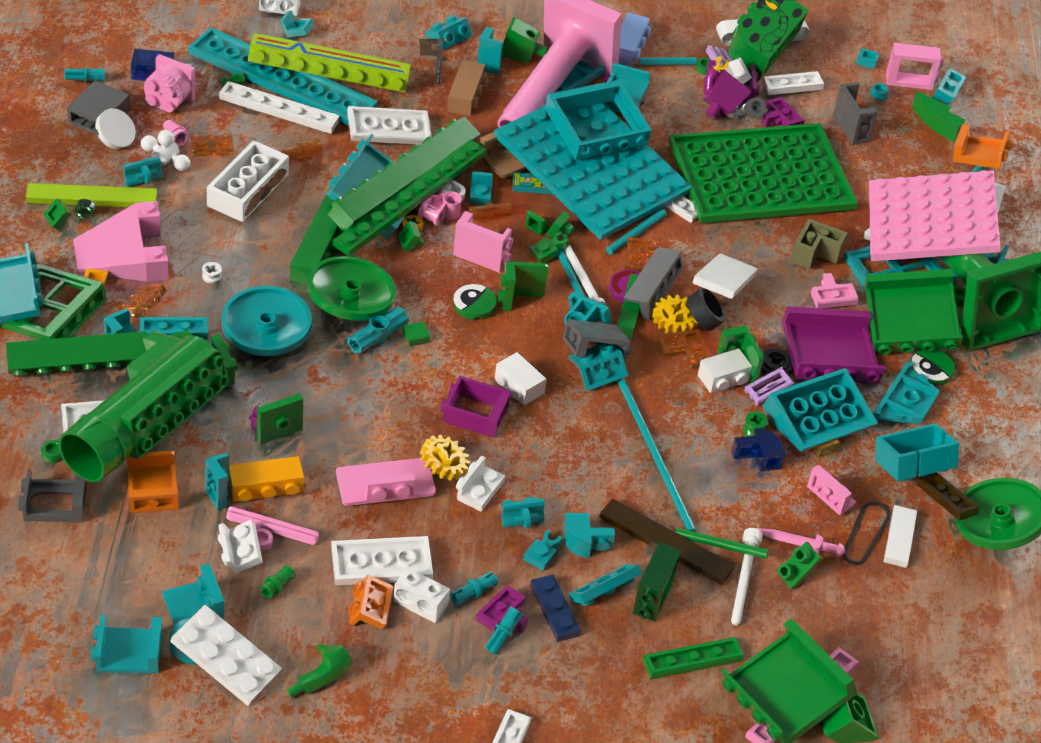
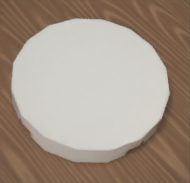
[95,108,136,149]

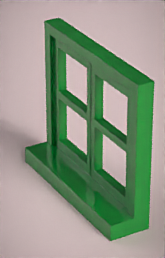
[0,263,107,340]

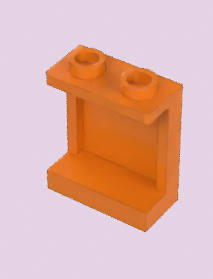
[953,124,1013,169]
[126,451,179,513]

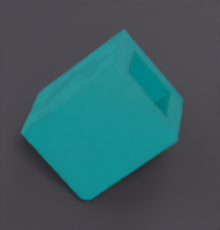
[104,308,138,334]

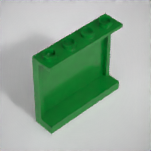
[865,269,963,354]
[720,618,857,743]

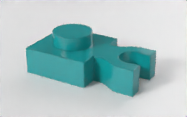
[523,530,563,571]

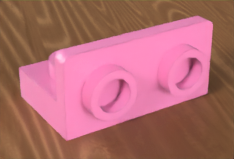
[807,465,856,515]

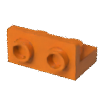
[348,574,393,630]

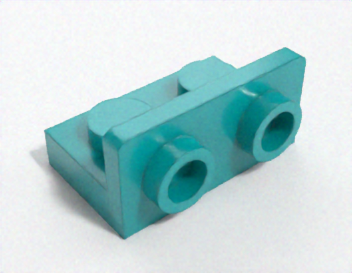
[205,453,230,511]

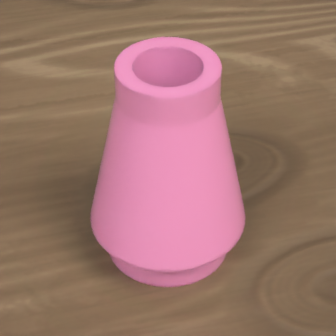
[163,120,189,146]

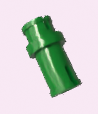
[260,565,296,599]

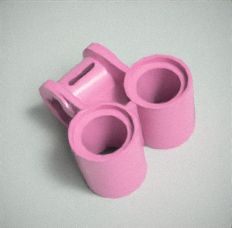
[418,187,462,226]

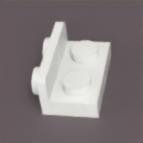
[456,455,505,512]
[218,520,263,574]

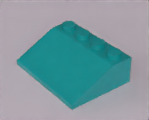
[763,368,878,452]

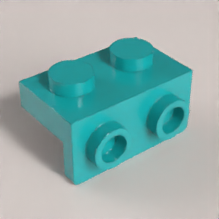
[424,15,472,50]

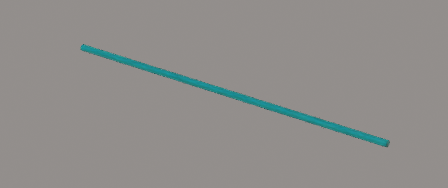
[558,249,696,532]

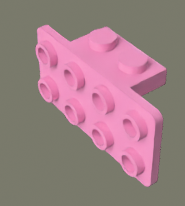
[336,458,436,506]

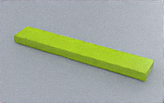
[26,183,157,207]

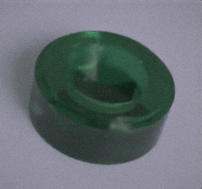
[74,199,98,219]

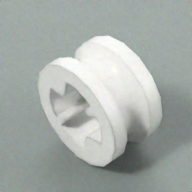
[202,262,222,283]

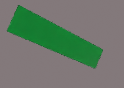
[617,274,640,339]

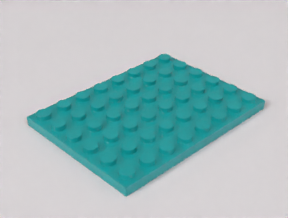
[494,86,692,240]

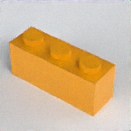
[229,456,304,502]

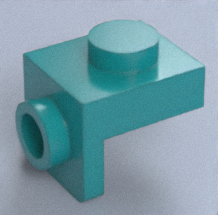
[280,11,315,37]

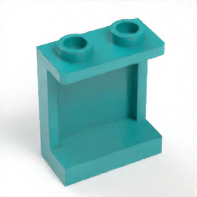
[604,63,650,114]

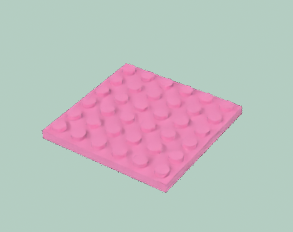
[869,170,1001,261]

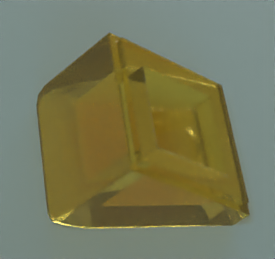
[811,439,840,458]

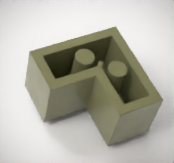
[790,218,848,269]

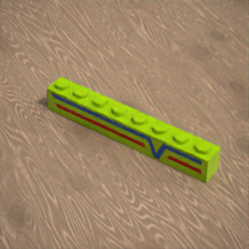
[248,33,411,92]

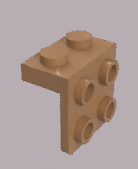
[480,132,527,178]

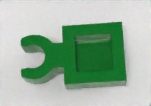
[529,232,569,263]

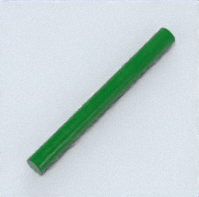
[675,528,769,559]

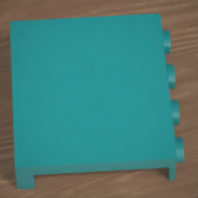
[326,134,407,240]
[0,243,43,323]

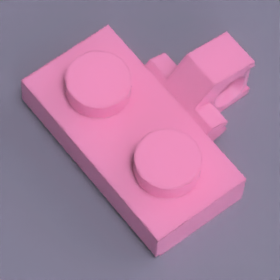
[811,273,858,308]

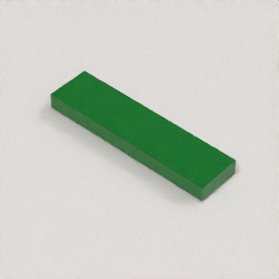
[642,637,744,680]

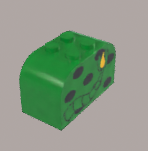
[729,0,809,81]

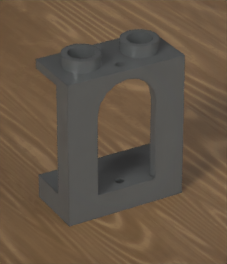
[18,468,87,522]

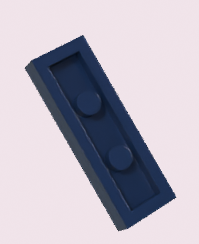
[530,574,581,642]

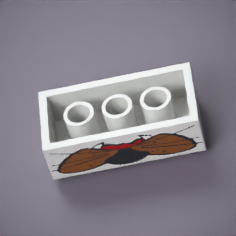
[207,140,289,222]

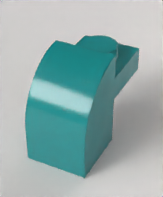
[563,513,615,558]

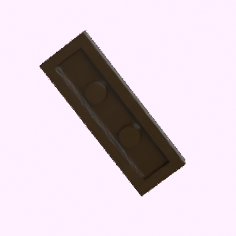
[917,472,979,521]

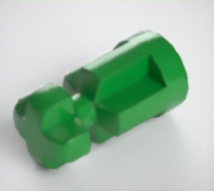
[220,73,245,87]

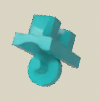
[122,156,164,187]
[502,496,545,529]

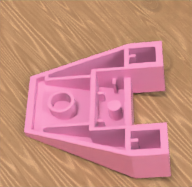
[73,201,169,282]

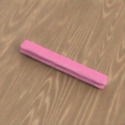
[227,506,319,545]

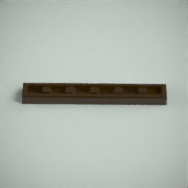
[599,498,735,585]

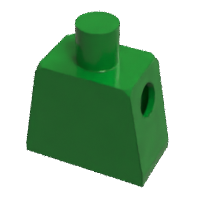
[502,17,548,63]

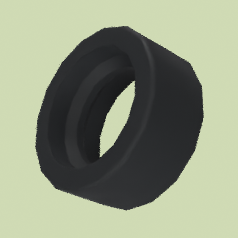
[687,288,726,331]

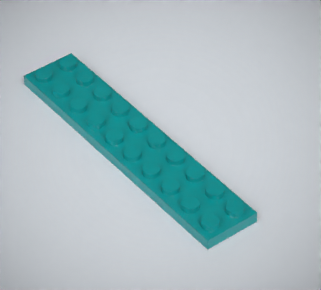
[188,27,378,125]

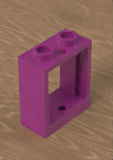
[441,376,511,438]

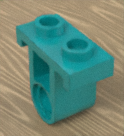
[564,292,611,327]

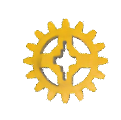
[652,295,698,335]
[420,435,470,481]

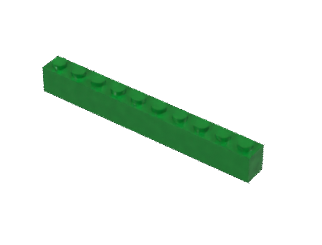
[328,116,480,232]

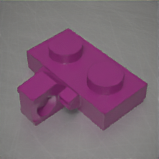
[761,97,805,127]
[475,585,528,633]

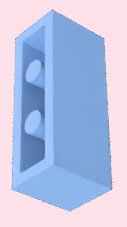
[619,12,651,67]

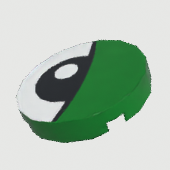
[453,284,497,320]
[911,350,955,385]

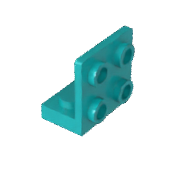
[568,342,628,391]
[162,563,225,626]

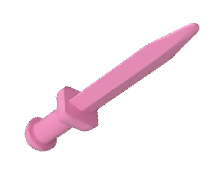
[756,528,845,557]

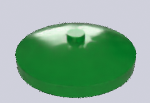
[307,256,396,321]
[955,478,1041,550]

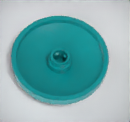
[222,286,312,356]

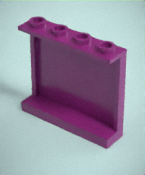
[781,306,886,383]

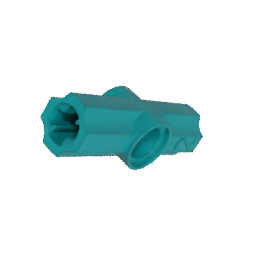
[348,307,409,354]

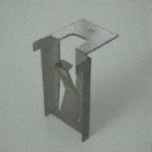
[419,38,447,84]

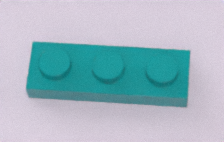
[139,317,208,339]
[568,564,642,605]

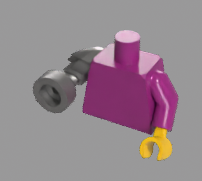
[703,56,766,120]

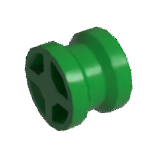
[743,411,768,440]

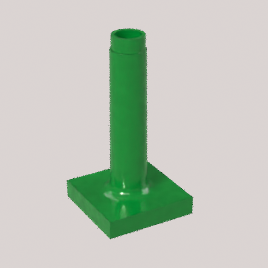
[938,251,1041,351]

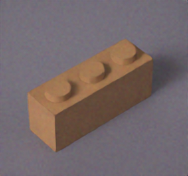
[447,60,488,116]

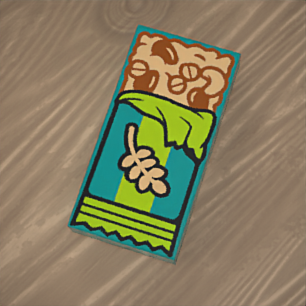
[513,172,554,195]

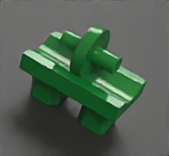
[777,542,823,589]

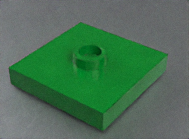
[257,393,304,445]

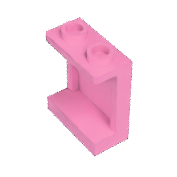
[453,211,513,272]

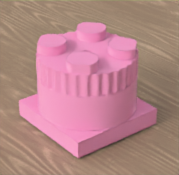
[144,54,195,113]

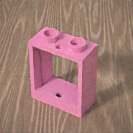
[886,43,943,90]

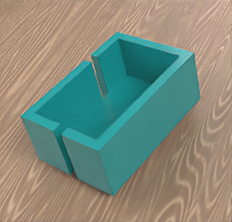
[875,423,960,482]

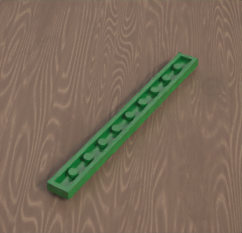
[333,139,487,256]

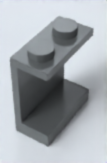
[833,82,878,145]
[562,319,631,362]

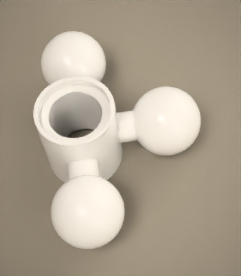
[141,130,191,171]

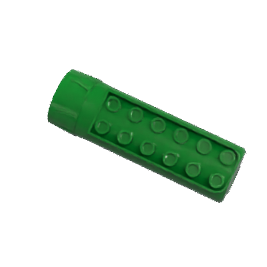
[58,331,228,482]

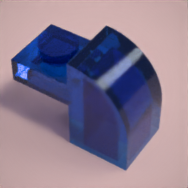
[731,429,786,471]

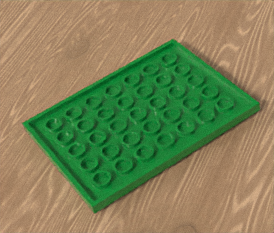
[668,123,858,223]

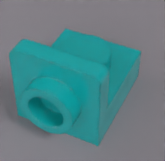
[469,172,493,205]

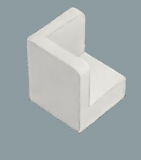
[725,58,752,84]

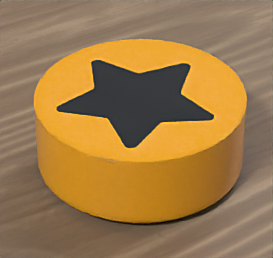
[402,215,423,232]

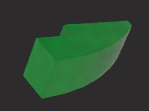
[912,91,966,142]

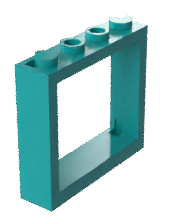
[544,80,652,160]

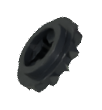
[761,349,793,378]

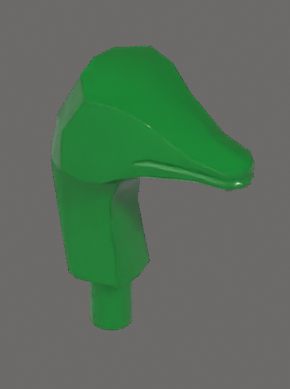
[286,643,352,698]

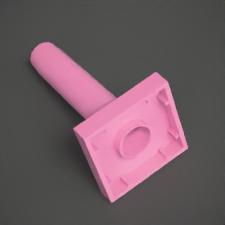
[497,0,622,128]

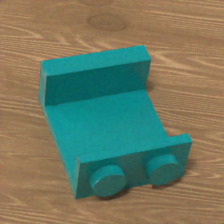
[91,615,163,673]

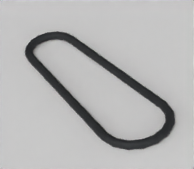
[843,502,890,565]

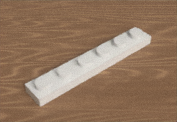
[219,81,339,134]

